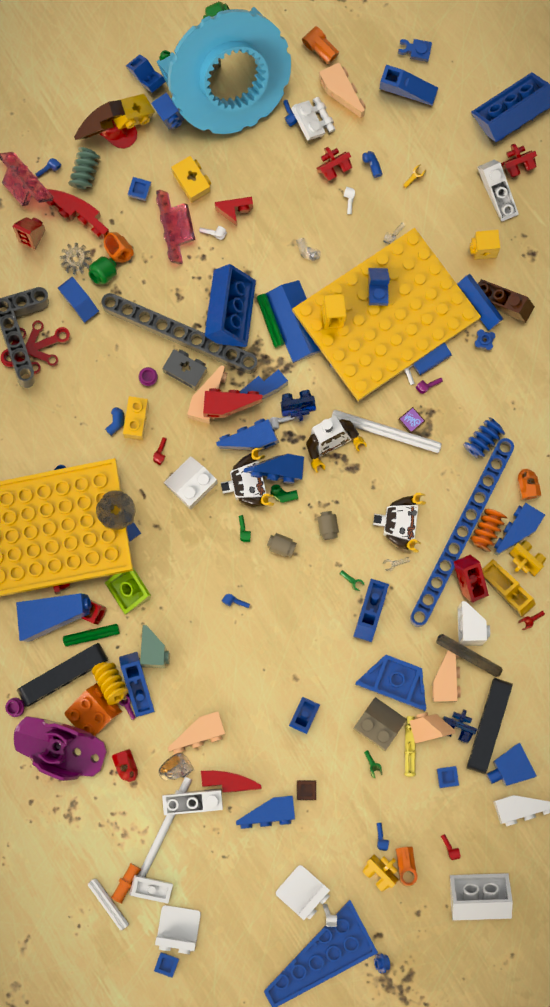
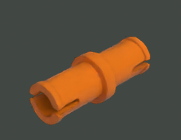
[111,863,141,904]

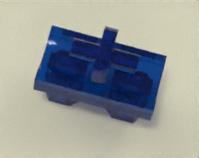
[280,390,316,422]
[443,709,477,744]

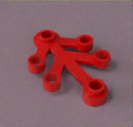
[1,320,70,374]

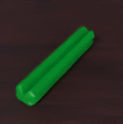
[257,294,284,348]
[63,624,120,646]

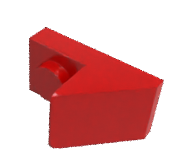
[215,197,253,226]

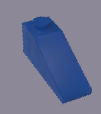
[353,579,389,642]
[119,652,155,717]

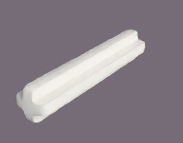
[88,878,129,930]

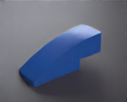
[240,369,288,399]

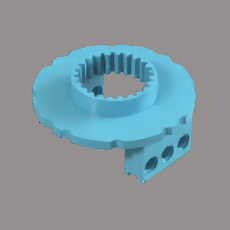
[156,7,291,134]

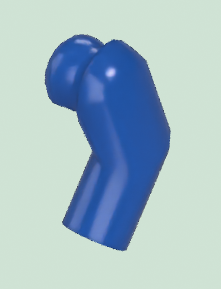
[362,151,383,178]
[105,407,124,436]

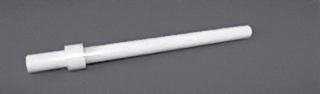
[137,777,192,877]

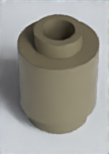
[317,511,339,540]
[267,533,297,557]

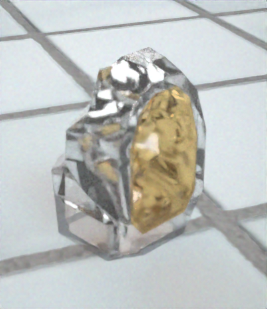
[159,753,194,780]

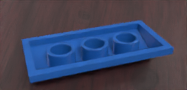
[265,280,321,363]

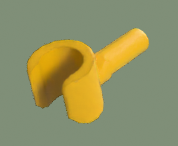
[403,164,426,188]

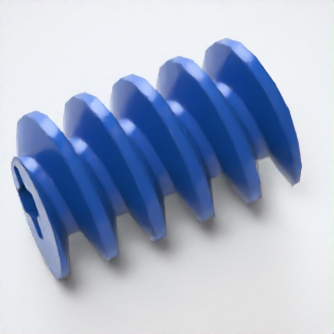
[463,417,505,458]

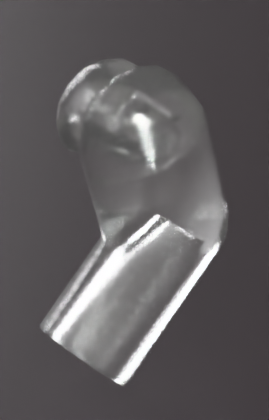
[296,238,321,261]

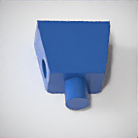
[487,743,537,786]

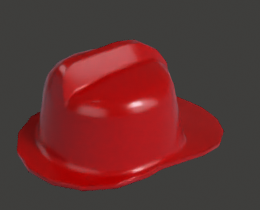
[99,120,137,149]

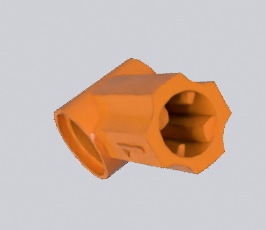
[302,26,339,64]
[396,846,418,887]

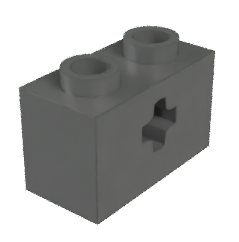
[162,349,207,391]

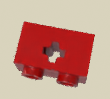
[454,554,489,603]

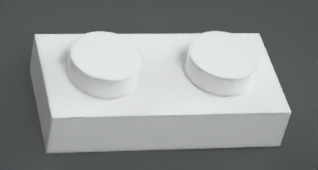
[129,875,173,904]

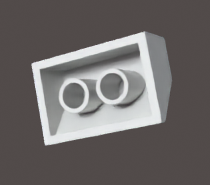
[457,601,490,646]
[450,873,513,920]

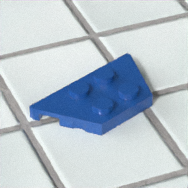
[355,655,426,711]

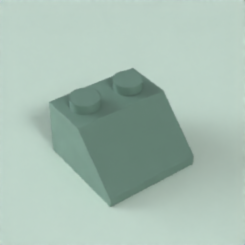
[140,625,170,669]

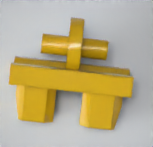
[509,540,546,577]
[363,854,399,892]

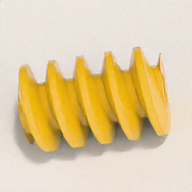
[92,662,128,705]

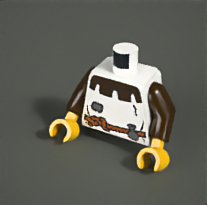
[306,416,367,473]
[221,448,274,508]
[373,493,426,553]

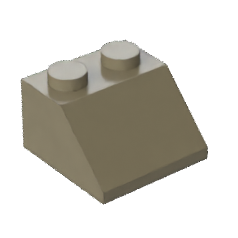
[353,697,407,751]

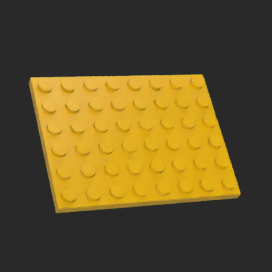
[292,228,481,401]
[0,458,134,597]

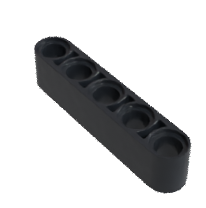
[17,643,109,707]
[467,678,513,774]

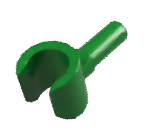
[239,515,251,542]
[339,570,365,591]
[364,750,383,778]

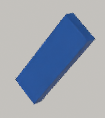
[457,274,503,331]

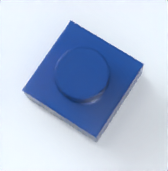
[128,177,151,201]
[437,766,459,788]
[154,952,179,978]

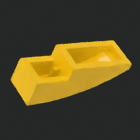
[482,559,536,617]

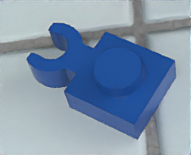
[398,39,432,62]

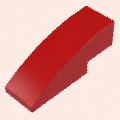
[201,770,262,793]

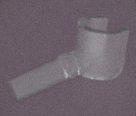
[383,223,405,244]
[383,557,410,571]

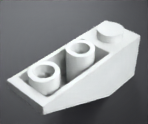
[477,160,519,222]
[162,789,223,815]
[493,795,550,826]

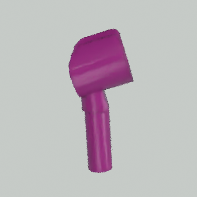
[416,378,443,394]
[119,693,136,720]

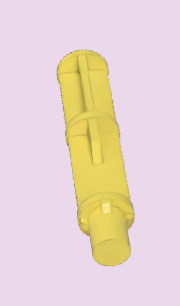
[404,716,416,777]

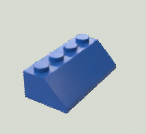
[471,72,550,142]
[204,264,256,347]

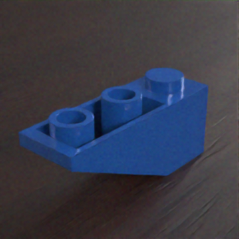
[379,65,438,106]
[216,419,280,451]
[244,454,304,484]
[494,503,545,556]
[236,796,295,829]

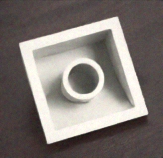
[164,456,217,510]

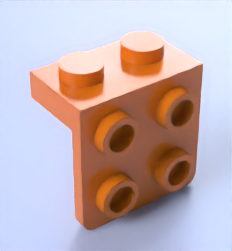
[65,683,123,736]

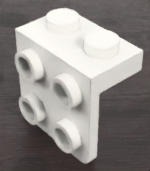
[276,865,330,920]
[155,905,201,954]

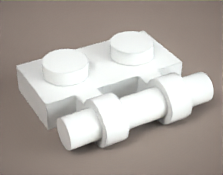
[291,97,336,141]

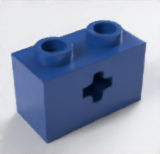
[151,92,184,130]

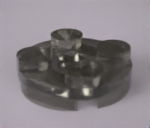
[96,490,136,530]

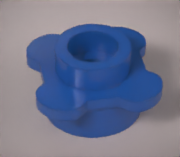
[475,329,495,350]
[374,953,390,973]

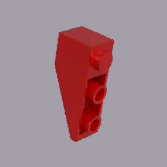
[203,388,263,418]

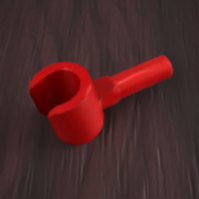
[153,437,167,465]
[518,611,545,630]
[441,834,461,860]

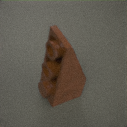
[478,279,535,323]

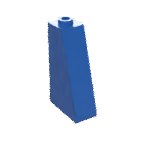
[16,593,91,642]

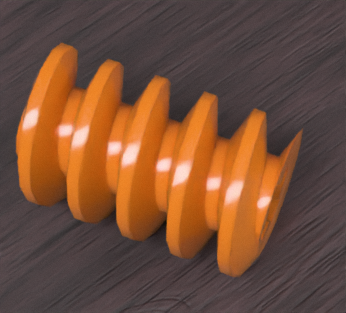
[470,509,507,552]

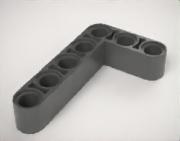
[0,287,49,388]

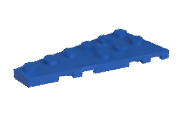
[264,900,378,1007]

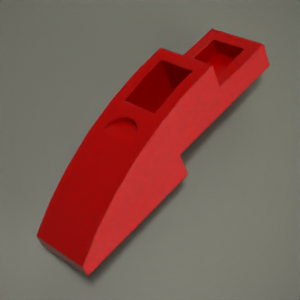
[43,189,109,239]

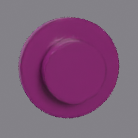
[139,367,158,386]
[5,698,25,717]

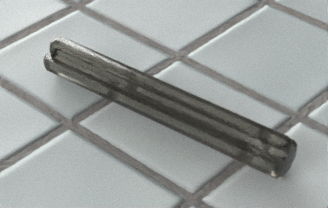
[436,634,503,677]

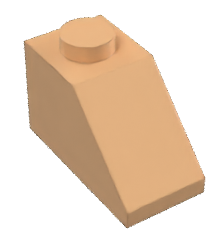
[410,712,455,743]

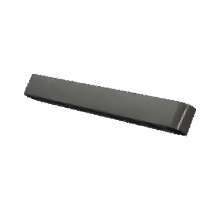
[101,293,258,374]

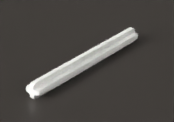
[332,410,442,453]

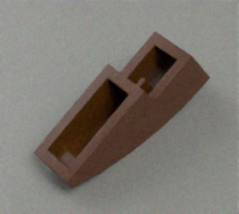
[74,100,125,140]

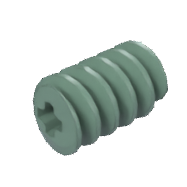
[68,147,100,190]

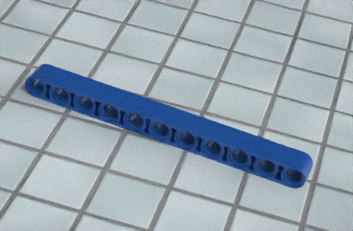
[410,438,514,627]

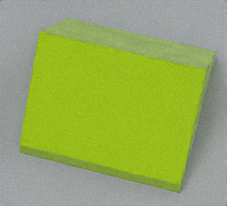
[105,568,151,615]

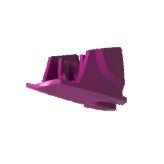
[14,716,107,781]

